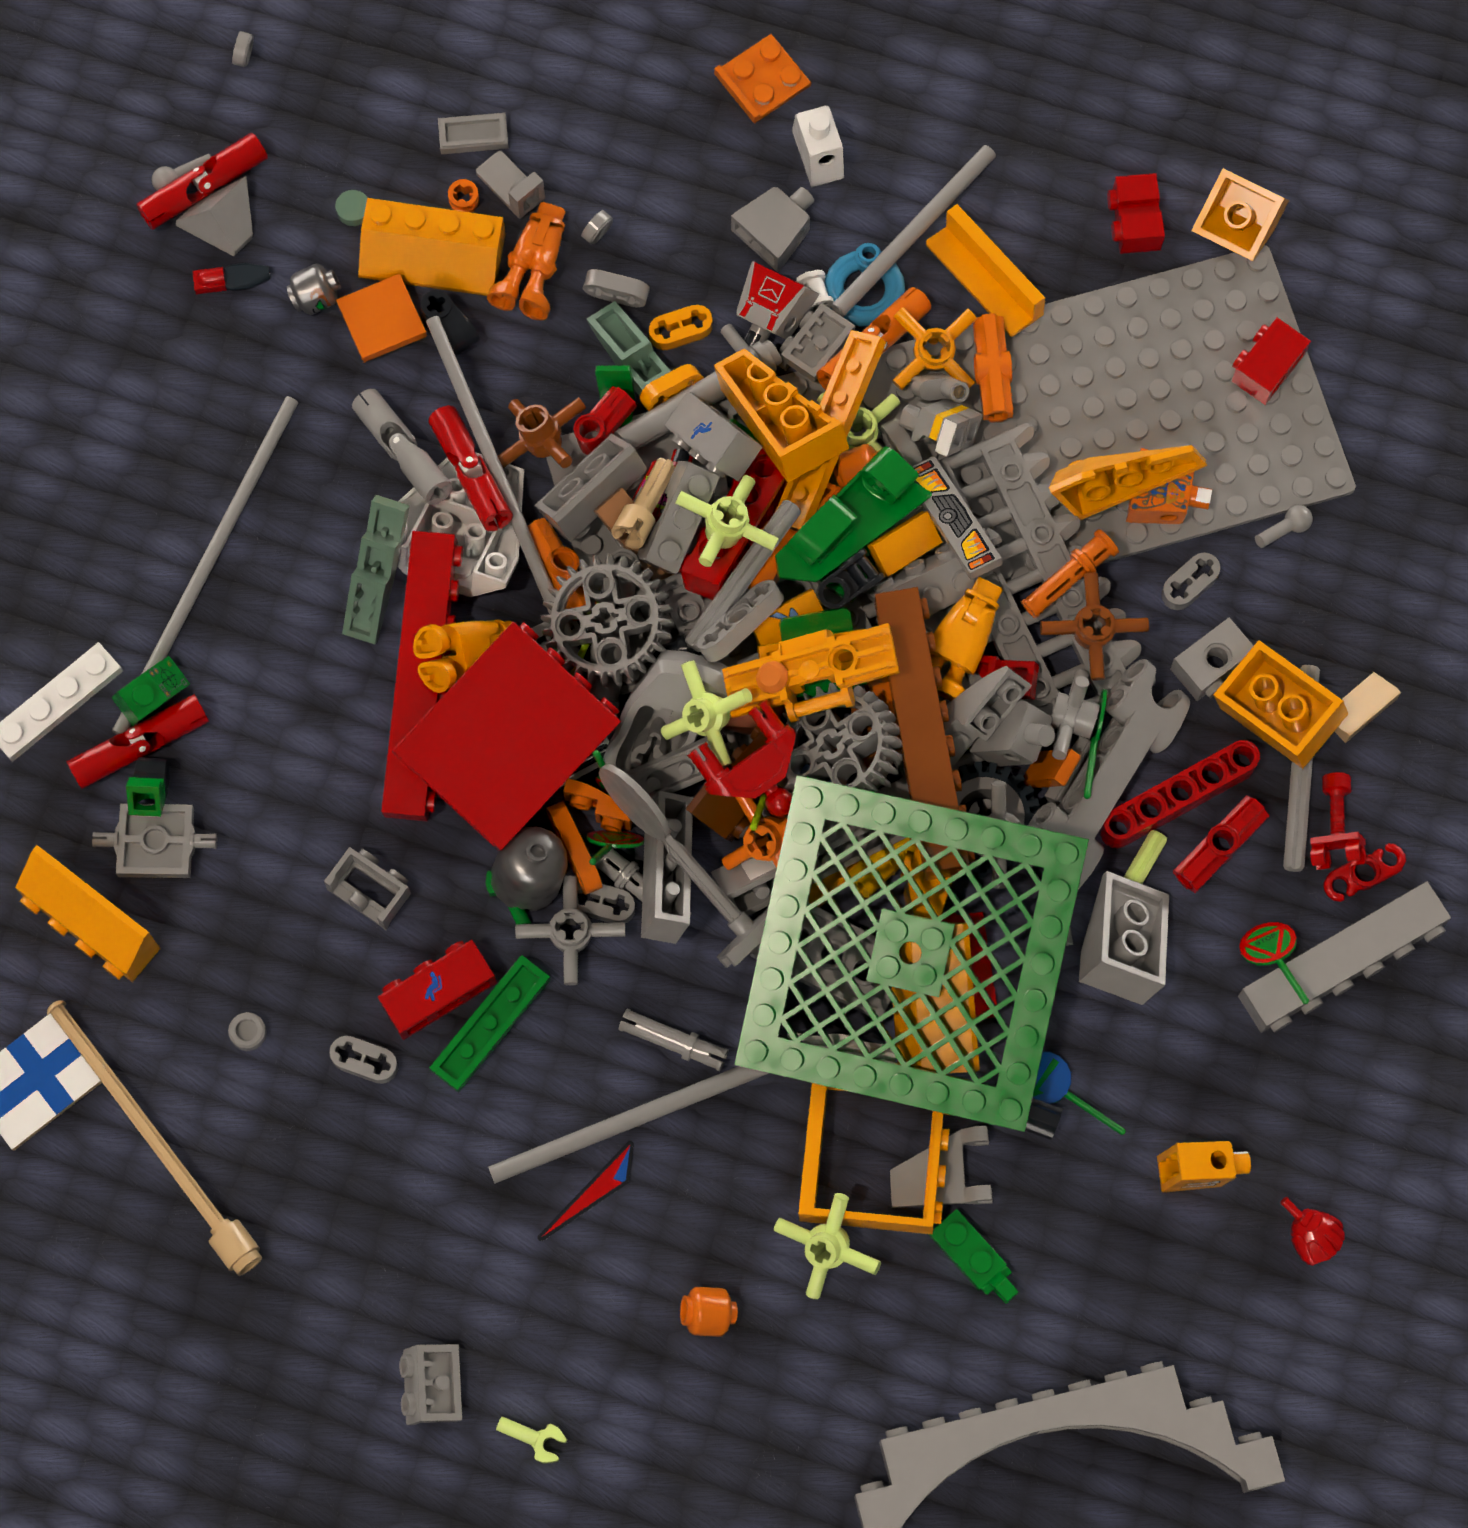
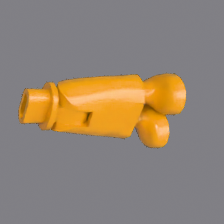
[930,577,1003,701]
[413,619,512,693]

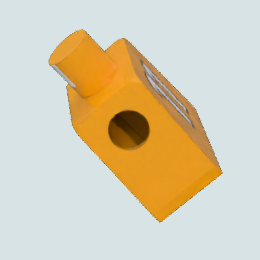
[1157,1141,1251,1193]

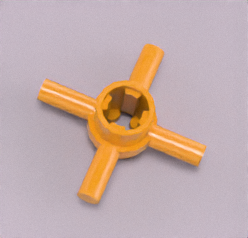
[892,307,977,390]

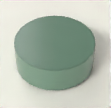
[335,190,367,226]

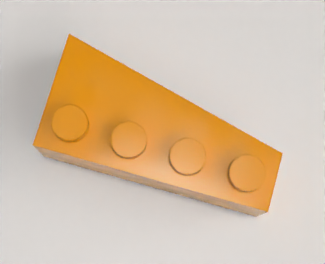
[714,348,849,483]

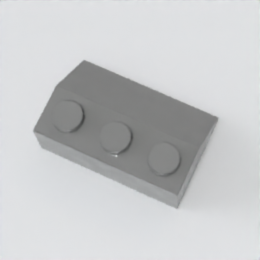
[534,433,648,542]

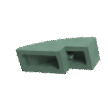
[586,301,671,396]

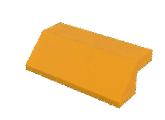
[891,923,980,1073]

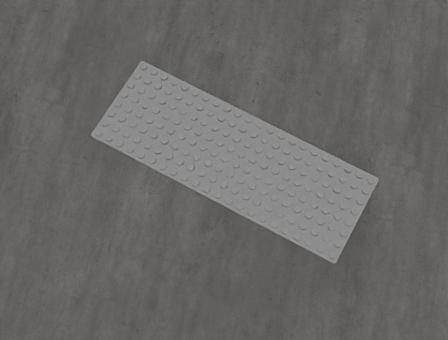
[546,245,1356,697]

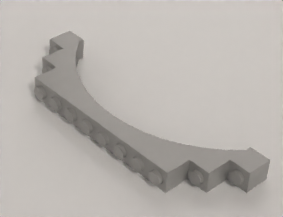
[854,1361,1285,1528]

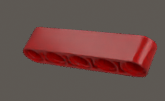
[1100,740,1260,848]

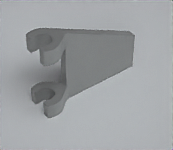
[890,1126,993,1208]

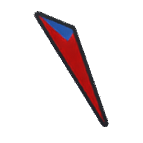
[538,1141,634,1241]

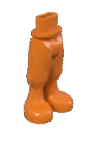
[487,202,566,320]

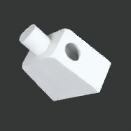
[792,106,844,187]

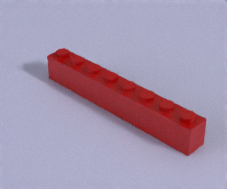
[381,531,463,821]

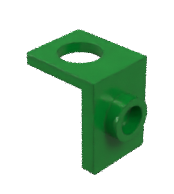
[595,365,636,428]

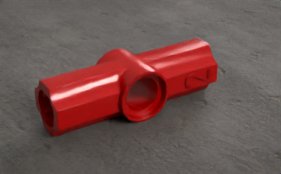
[1173,795,1270,893]

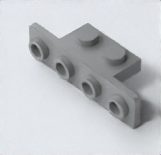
[865,528,1002,615]

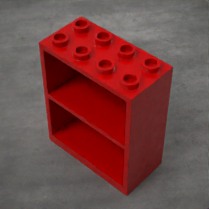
[392,621,621,851]

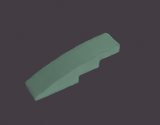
[342,495,410,644]

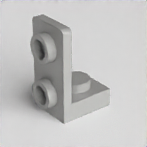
[476,151,545,219]

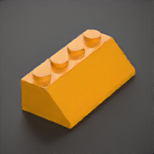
[358,198,506,296]
[15,845,160,982]

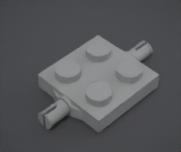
[92,804,218,878]

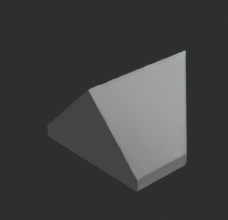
[176,176,253,256]

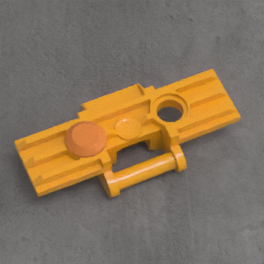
[722,623,900,723]

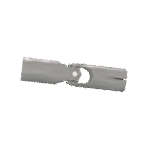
[352,389,453,505]

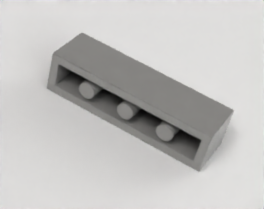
[641,791,693,944]

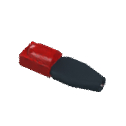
[192,263,271,295]

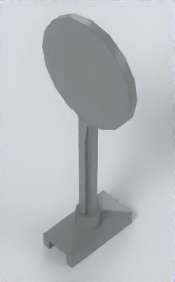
[599,764,768,968]

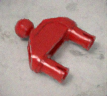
[687,699,796,817]

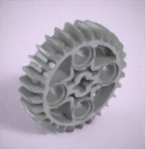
[541,553,674,687]
[778,683,903,795]

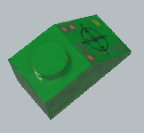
[111,656,190,726]

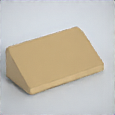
[1334,672,1401,743]

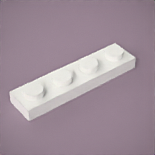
[0,642,123,762]

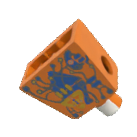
[1126,448,1212,524]

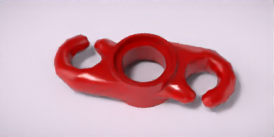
[1323,843,1406,902]

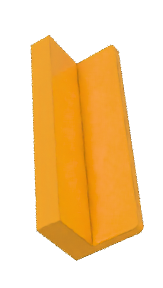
[926,204,1045,337]

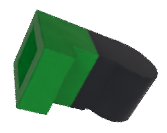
[126,757,170,817]

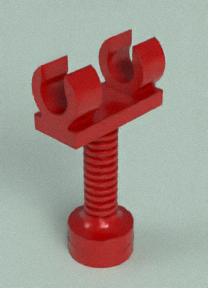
[1310,772,1366,870]

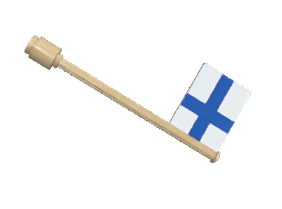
[0,1000,262,1276]

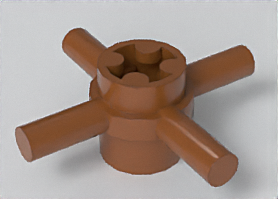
[498,397,586,469]
[1040,573,1149,681]

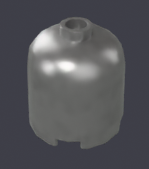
[491,827,568,911]

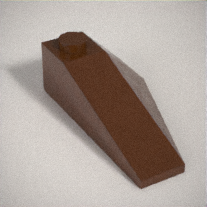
[686,705,787,842]

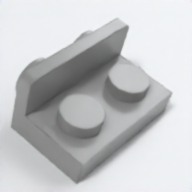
[779,303,855,382]
[399,1344,462,1425]

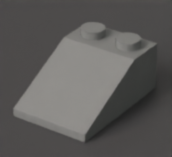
[1079,871,1169,1005]

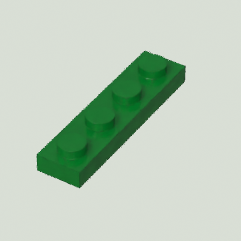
[429,955,551,1093]

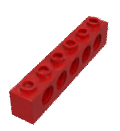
[680,448,787,600]

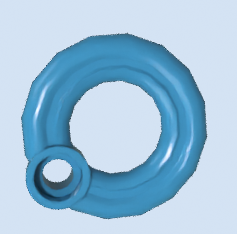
[824,243,905,327]

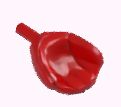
[1280,1197,1345,1266]

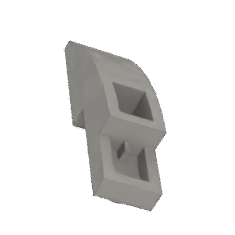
[904,666,1032,769]

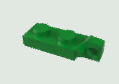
[929,1209,1018,1304]

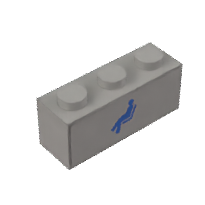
[664,391,763,482]

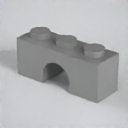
[637,461,720,575]

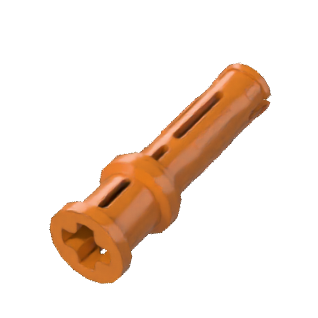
[1021,529,1119,619]

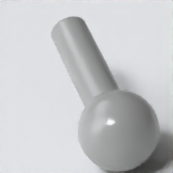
[151,153,211,191]
[1255,505,1313,548]

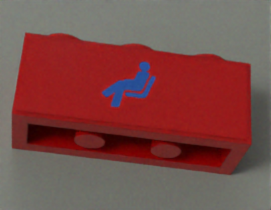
[377,939,497,1040]

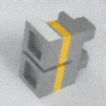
[899,399,983,457]

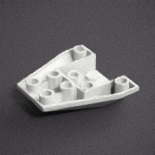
[397,452,524,597]

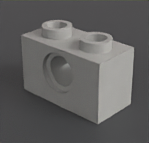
[1170,617,1254,701]

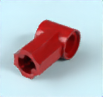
[573,386,637,455]

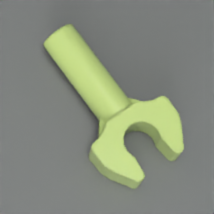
[496,1416,567,1463]

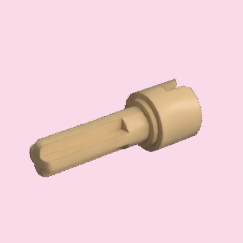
[611,458,675,549]

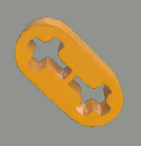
[649,304,713,351]
[640,364,704,411]

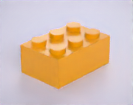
[1213,640,1348,769]

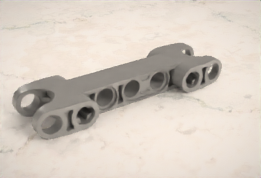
[1028,659,1190,889]

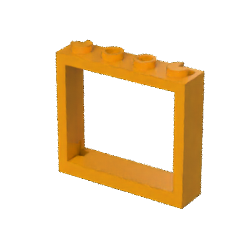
[798,1083,950,1234]

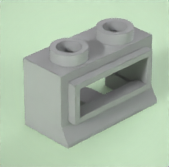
[324,847,411,930]

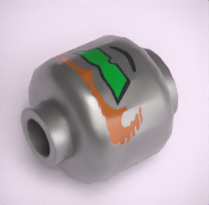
[287,264,341,315]

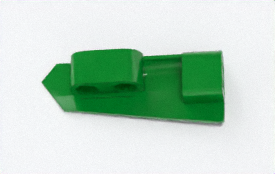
[775,446,932,582]

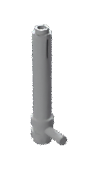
[615,324,782,451]

